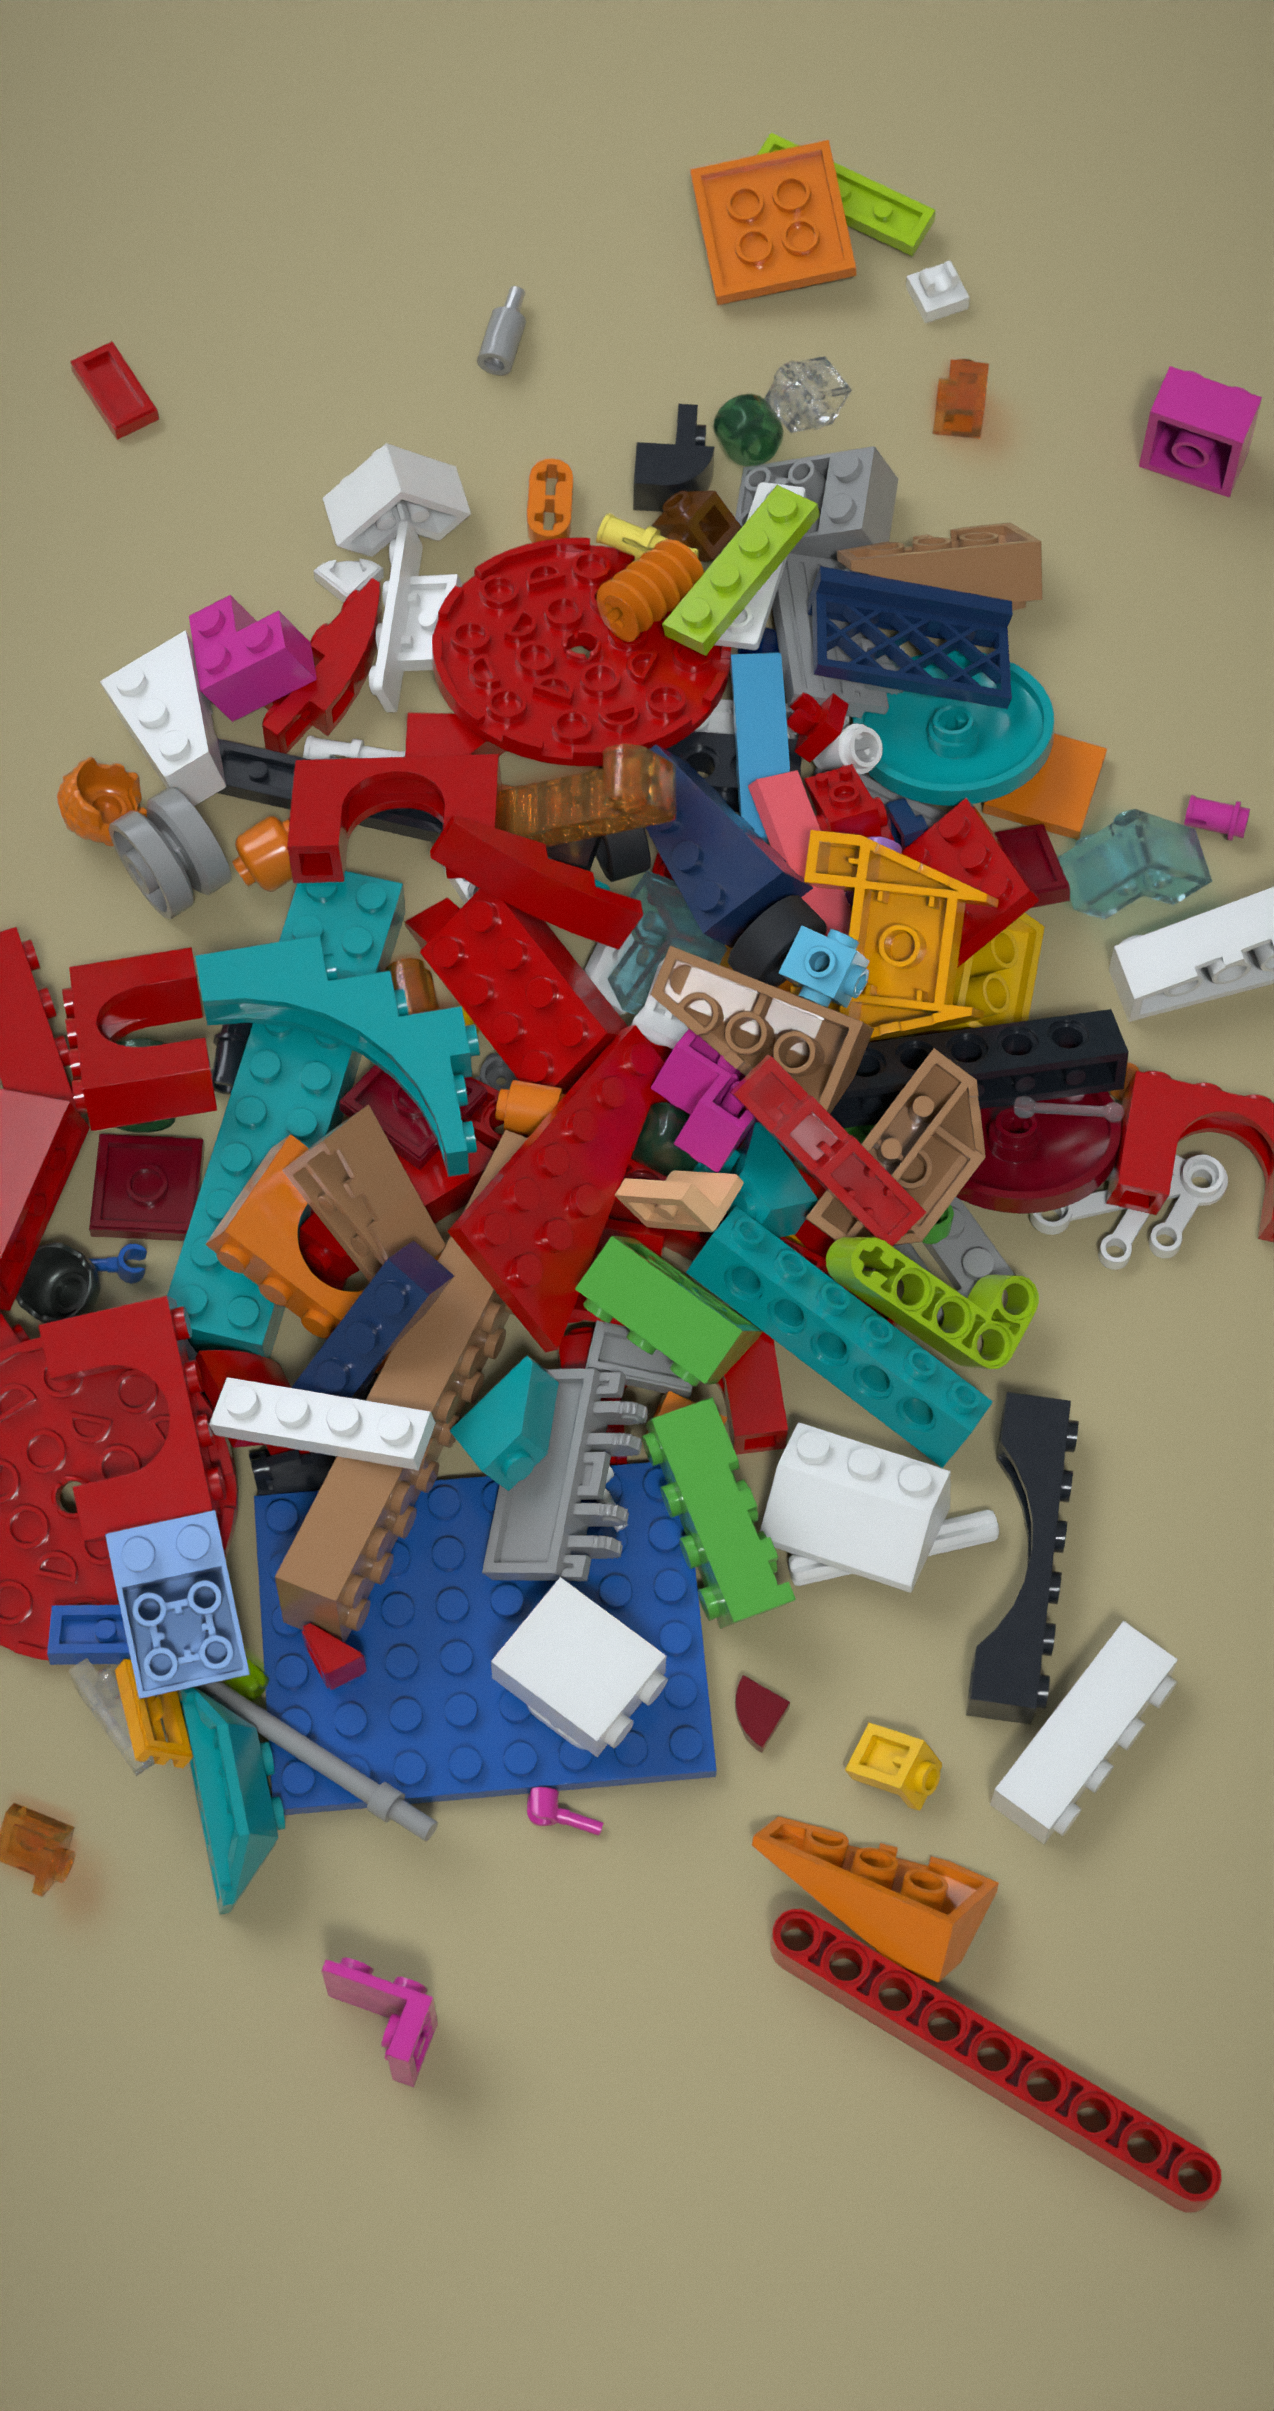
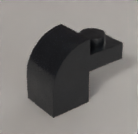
[633,404,715,512]

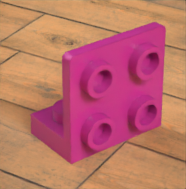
[321,1957,438,2087]

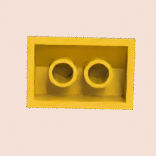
[917,913,1045,1035]

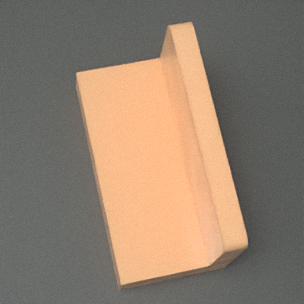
[615,1170,744,1232]

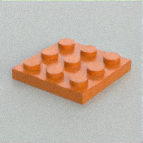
[690,140,857,305]

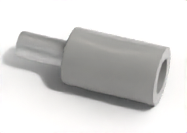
[477,286,526,375]

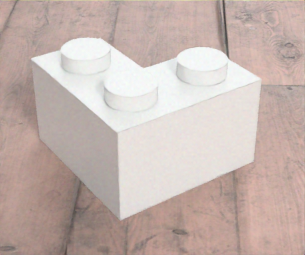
[323,443,471,557]

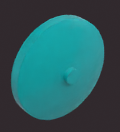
[853,650,1054,806]

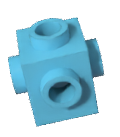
[779,925,870,1008]

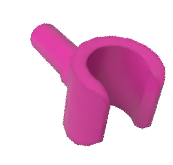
[527,1787,603,1836]

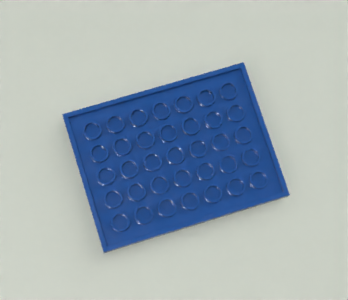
[254,1462,717,1815]

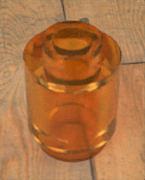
[384,958,440,1015]

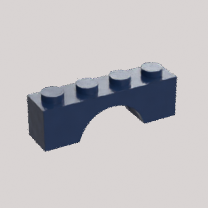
[291,1241,454,1400]

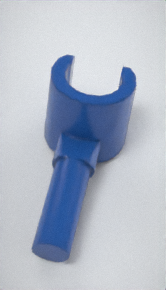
[88,1244,147,1284]

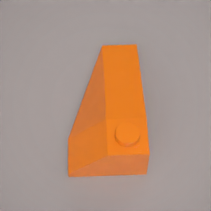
[752,1816,999,1983]

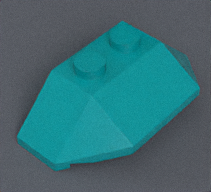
[178,1687,285,1915]

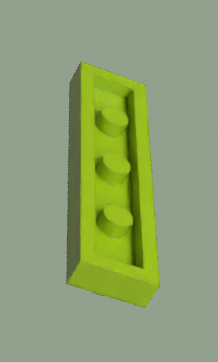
[757,132,936,256]
[662,485,820,656]

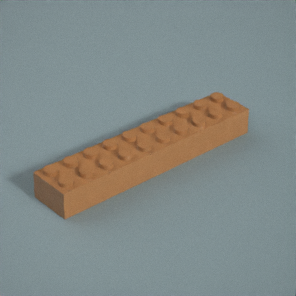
[275,1130,528,1643]

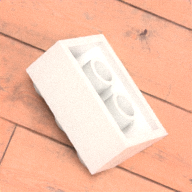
[760,1422,951,1593]

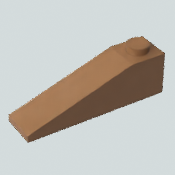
[650,946,874,1114]

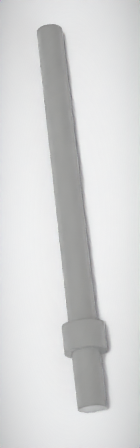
[195,1681,438,1841]

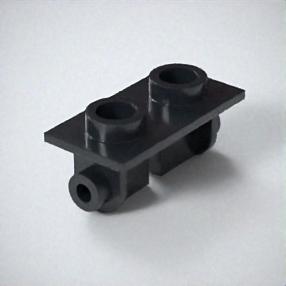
[248,1449,337,1496]

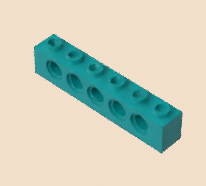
[686,1206,993,1468]

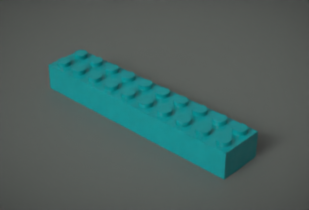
[167,871,406,1359]

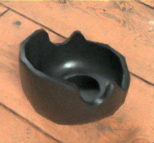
[16,1242,101,1324]

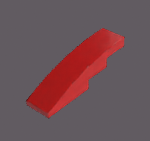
[430,815,644,950]
[730,1055,927,1247]

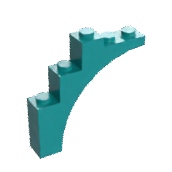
[195,935,480,1177]

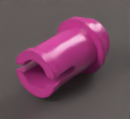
[1184,795,1250,841]

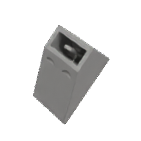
[732,446,898,560]

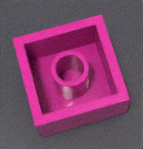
[1139,366,1262,498]

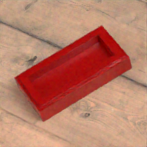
[70,341,159,440]

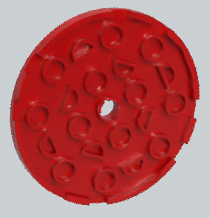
[432,537,732,767]
[0,1337,238,1661]

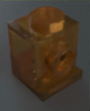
[933,358,989,439]

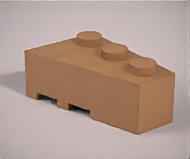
[282,1104,446,1282]

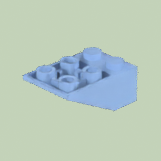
[105,1510,250,1699]

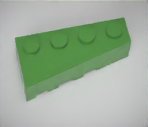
[642,1397,796,1629]

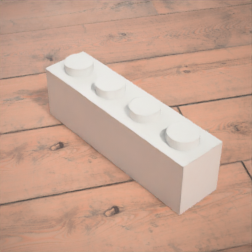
[990,1621,1178,1844]

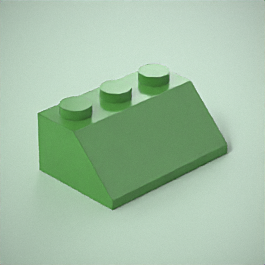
[575,1236,763,1387]

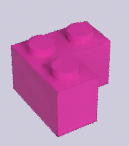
[189,595,317,722]
[651,1029,757,1173]

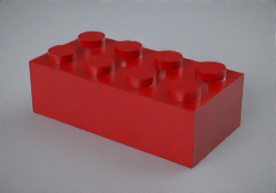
[419,889,628,1094]

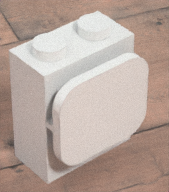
[491,1577,668,1757]

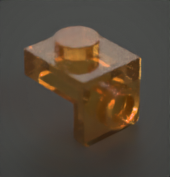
[0,1803,76,1897]

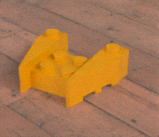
[790,830,998,1042]

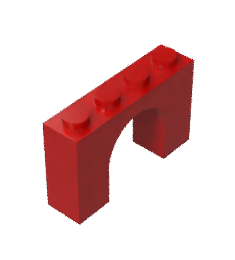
[287,754,503,883]
[62,947,217,1131]
[1106,1071,1274,1243]
[38,1295,227,1543]
[557,1310,788,1466]

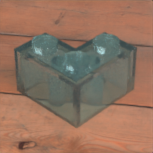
[1058,809,1212,920]
[607,871,727,1015]

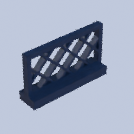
[807,566,1013,709]

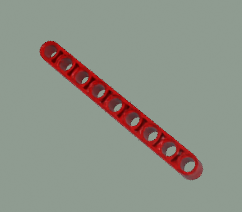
[770,1909,1222,2213]

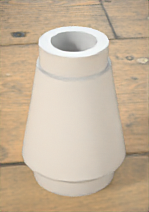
[813,724,883,774]

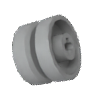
[109,787,232,920]

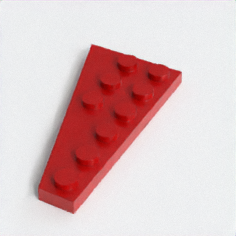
[447,1025,665,1353]

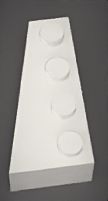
[1109,887,1274,1022]

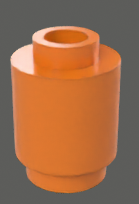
[495,1080,566,1136]

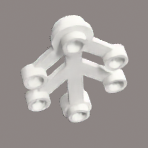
[1030,1155,1228,1270]

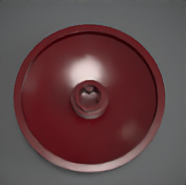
[956,1091,1121,1214]

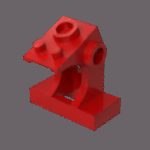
[804,764,895,841]

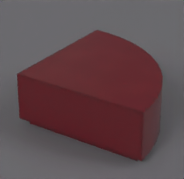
[735,1675,790,1753]

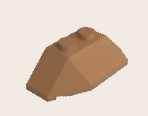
[805,1048,986,1246]

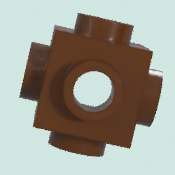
[652,490,742,562]

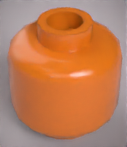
[232,816,292,892]

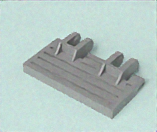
[772,553,905,718]
[482,1368,648,1581]

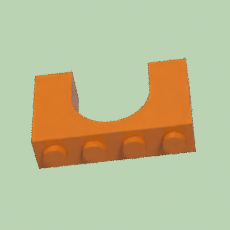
[205,1134,442,1372]

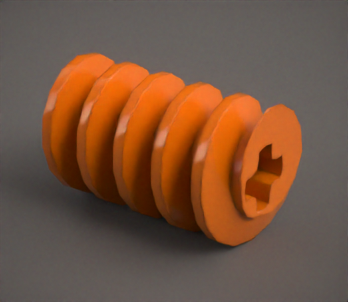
[597,539,704,642]

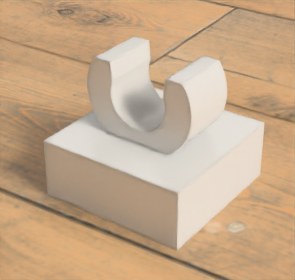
[906,261,970,324]

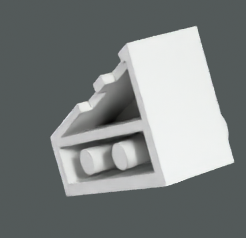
[100,630,226,806]

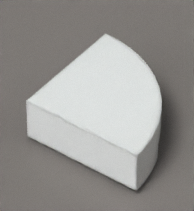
[314,559,384,603]

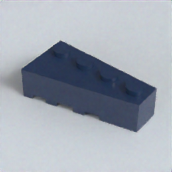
[617,745,813,948]

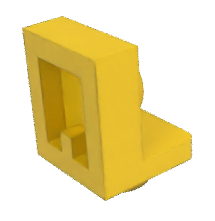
[845,1722,942,1811]

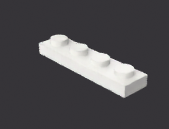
[209,1377,435,1470]

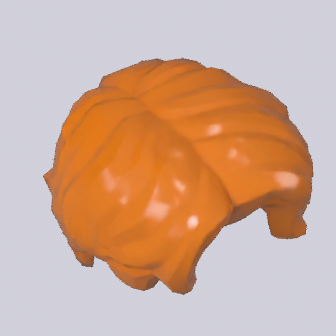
[57,757,148,846]

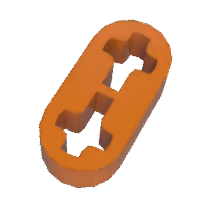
[527,458,573,543]

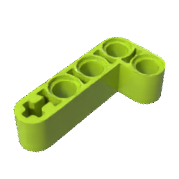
[826,1237,1039,1369]

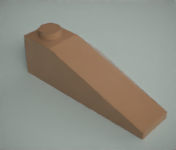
[837,522,1042,610]

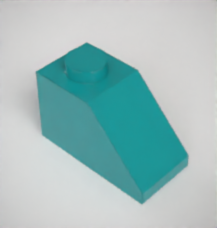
[726,1122,818,1238]
[449,1355,559,1491]

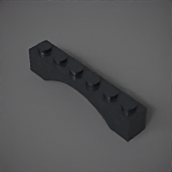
[966,1392,1079,1725]

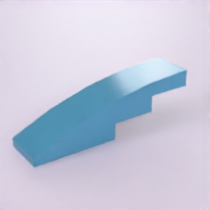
[731,653,790,844]

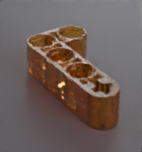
[499,744,677,847]

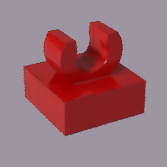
[787,692,849,763]

